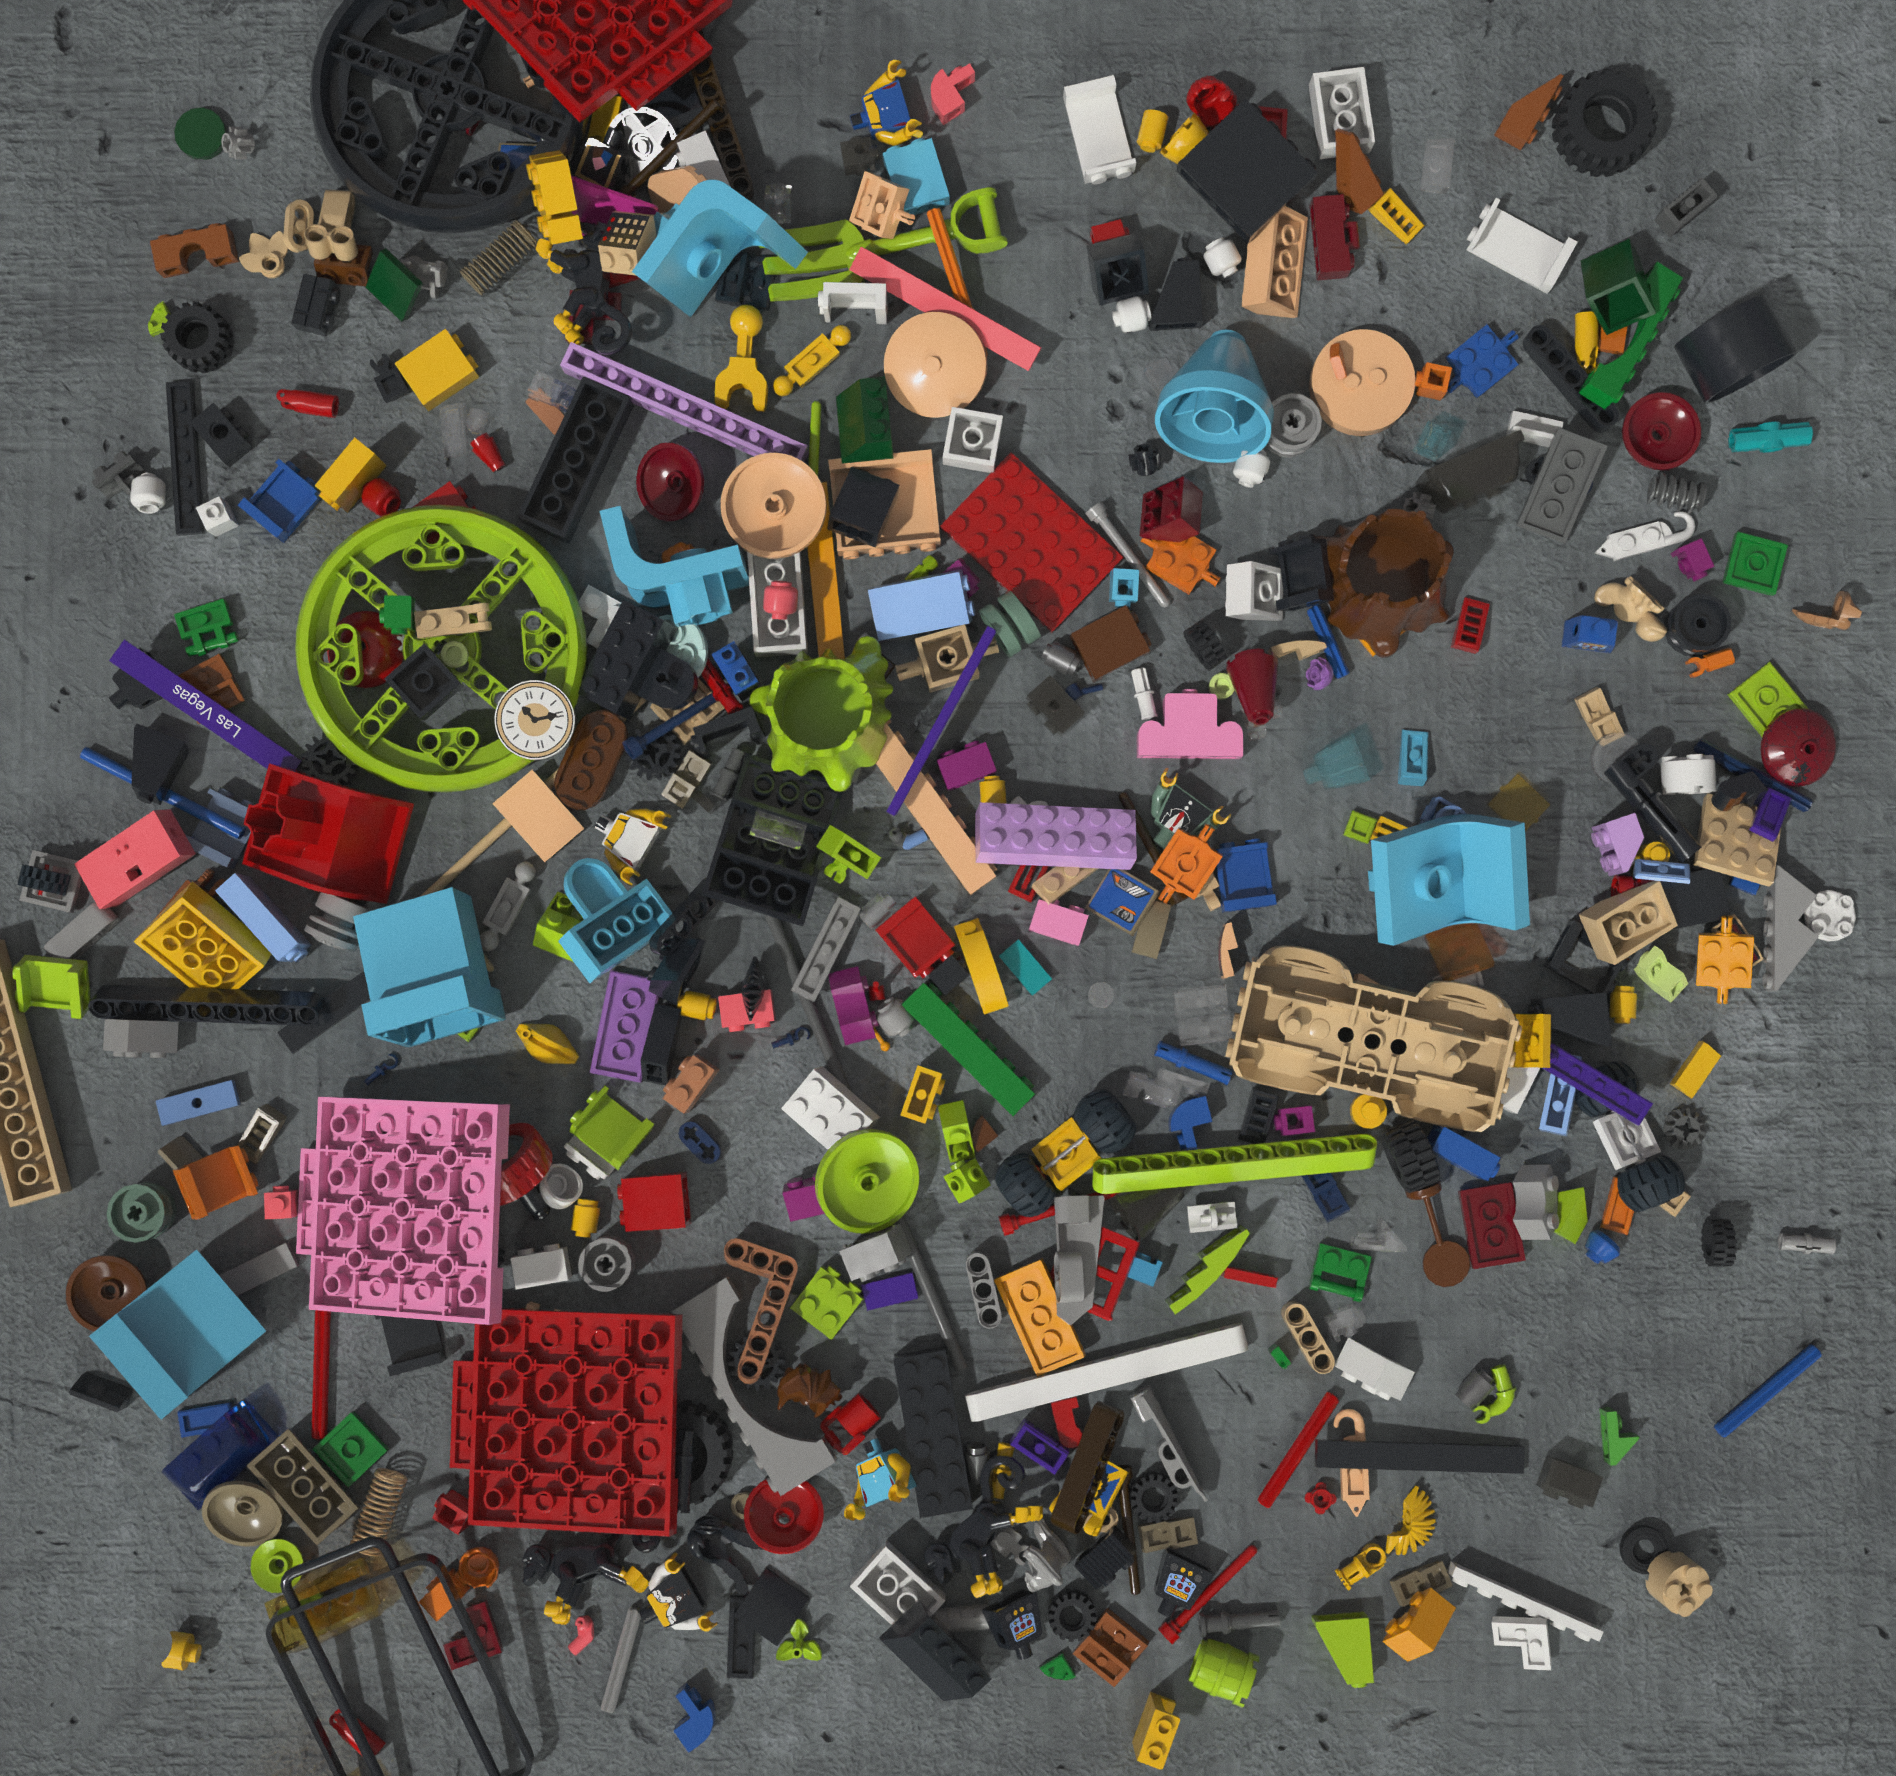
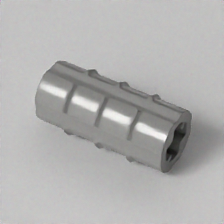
[934,1604,989,1633]

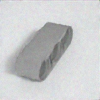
[44,902,120,960]
[966,1251,1002,1329]

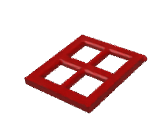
[1050,1226,1140,1321]

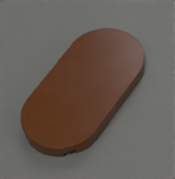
[554,710,628,810]

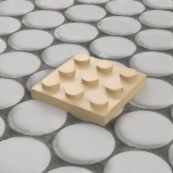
[1693,793,1781,887]

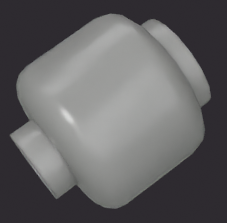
[876,997,914,1037]

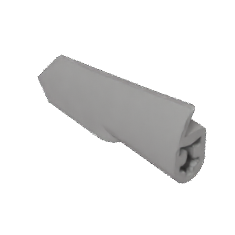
[1054,1195,1105,1326]
[1129,1385,1208,1502]

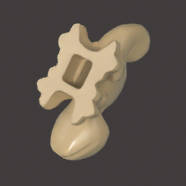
[1594,576,1668,642]

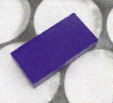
[1749,787,1792,842]
[861,1272,919,1311]

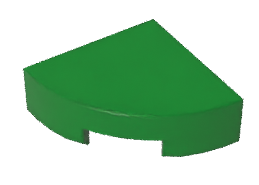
[1268,1343,1292,1370]
[1039,1652,1076,1680]

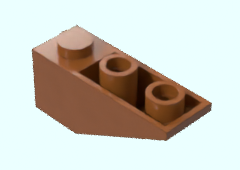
[1494,74,1564,150]
[1335,128,1384,215]

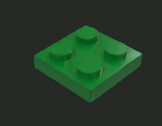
[1722,532,1788,596]
[313,1411,389,1488]

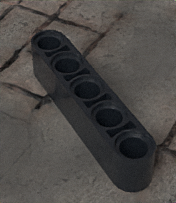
[1523,325,1619,433]

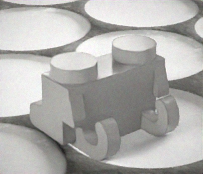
[400,256,448,299]

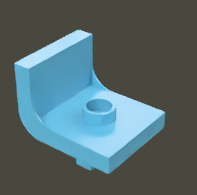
[632,180,808,317]
[600,506,749,627]
[1368,814,1530,946]

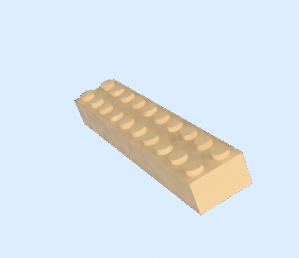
[0,939,72,1207]

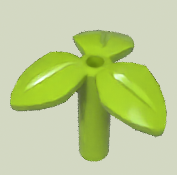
[776,1619,822,1661]

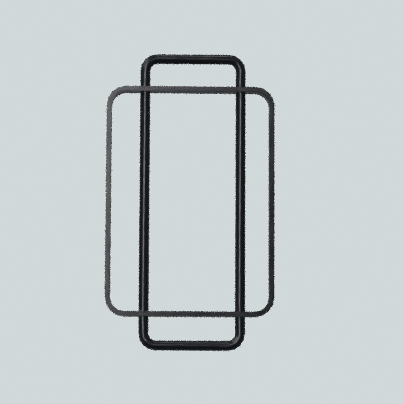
[266,1536,534,1776]

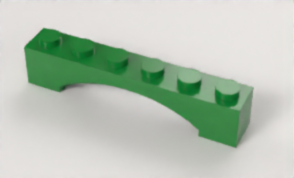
[1579,262,1683,409]

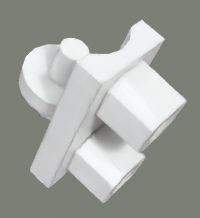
[1187,1201,1237,1233]

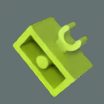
[816,825,881,884]

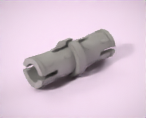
[1778,1233,1836,1254]

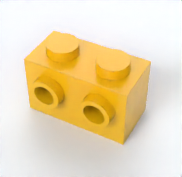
[901,1065,946,1124]

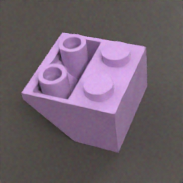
[1591,813,1644,876]

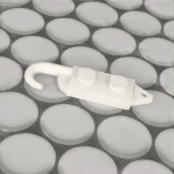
[1595,511,1695,561]

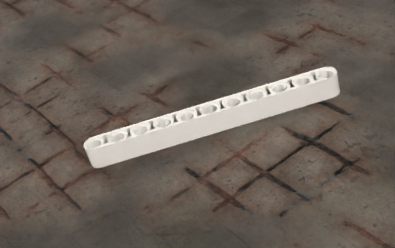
[965,1323,1249,1422]

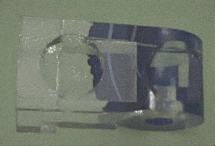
[528,370,576,412]

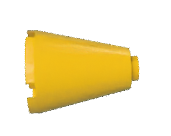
[1160,113,1209,164]

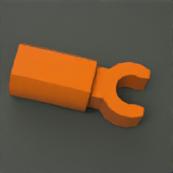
[1685,648,1735,678]

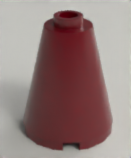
[1226,649,1279,725]

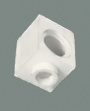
[196,497,239,537]

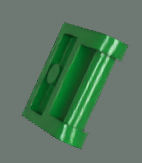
[1309,1243,1372,1302]

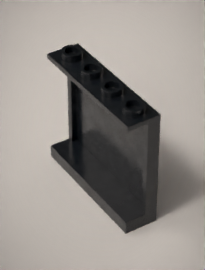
[1176,99,1318,244]

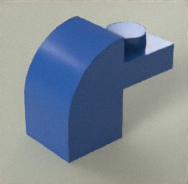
[1168,1095,1212,1151]
[673,1683,716,1753]

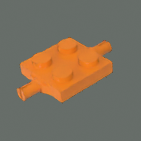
[1140,536,1221,595]
[1150,824,1223,904]

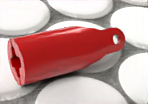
[276,389,339,418]
[329,1709,386,1756]

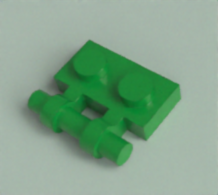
[174,598,239,657]

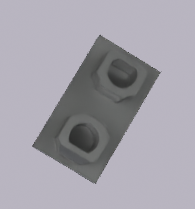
[91,451,146,499]

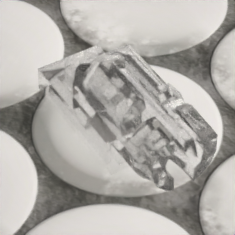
[1123,1068,1210,1108]

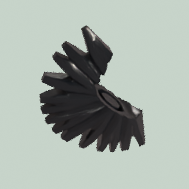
[741,956,765,1021]

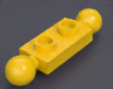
[773,325,851,396]

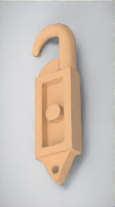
[1334,1409,1370,1517]

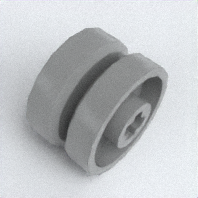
[1266,393,1322,458]

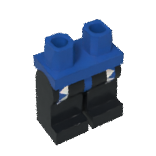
[712,641,762,702]

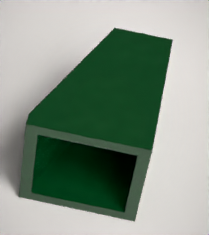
[1580,238,1656,335]

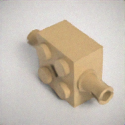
[895,624,999,693]

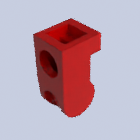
[1051,1396,1082,1448]

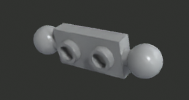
[480,862,536,951]

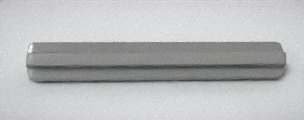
[601,1607,641,1713]

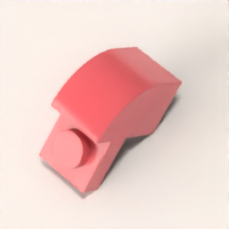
[931,63,975,125]

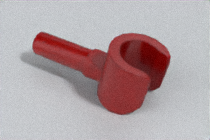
[869,981,885,1001]

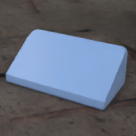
[1633,859,1690,884]

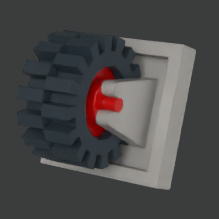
[17,850,82,913]

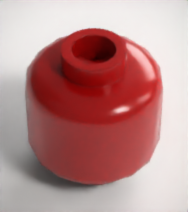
[361,478,401,517]

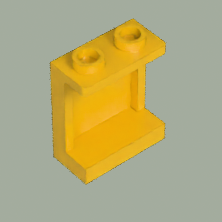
[1132,1692,1180,1770]

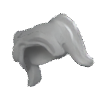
[1022,1519,1071,1592]

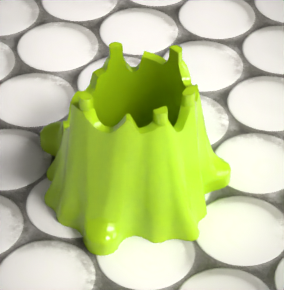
[749,636,893,792]

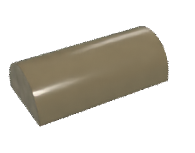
[247,1428,359,1545]

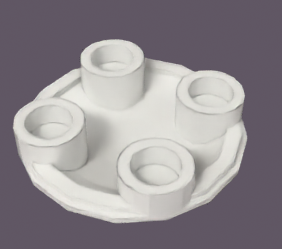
[1804,890,1856,942]

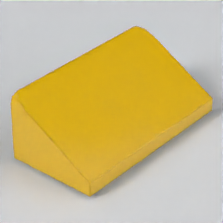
[1670,1041,1721,1099]

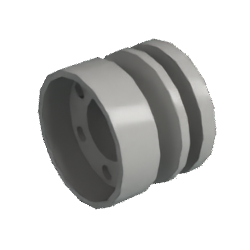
[304,892,373,952]

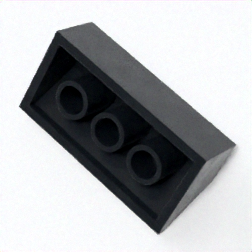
[879,1601,992,1701]

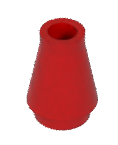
[470,432,506,473]

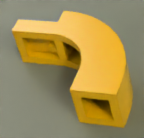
[954,918,1009,1015]

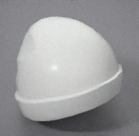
[539,1164,583,1209]

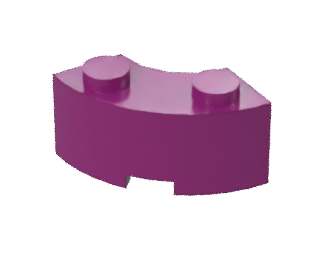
[828,966,878,1045]

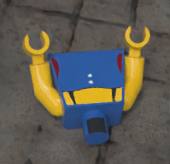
[850,60,923,146]

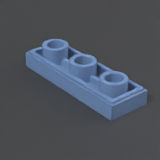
[156,1080,240,1126]

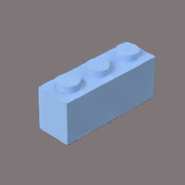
[1539,1055,1583,1136]

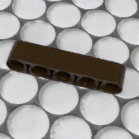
[1051,1401,1125,1534]

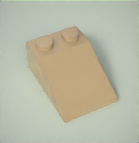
[1579,880,1678,965]

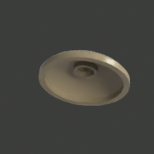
[202,1481,283,1547]

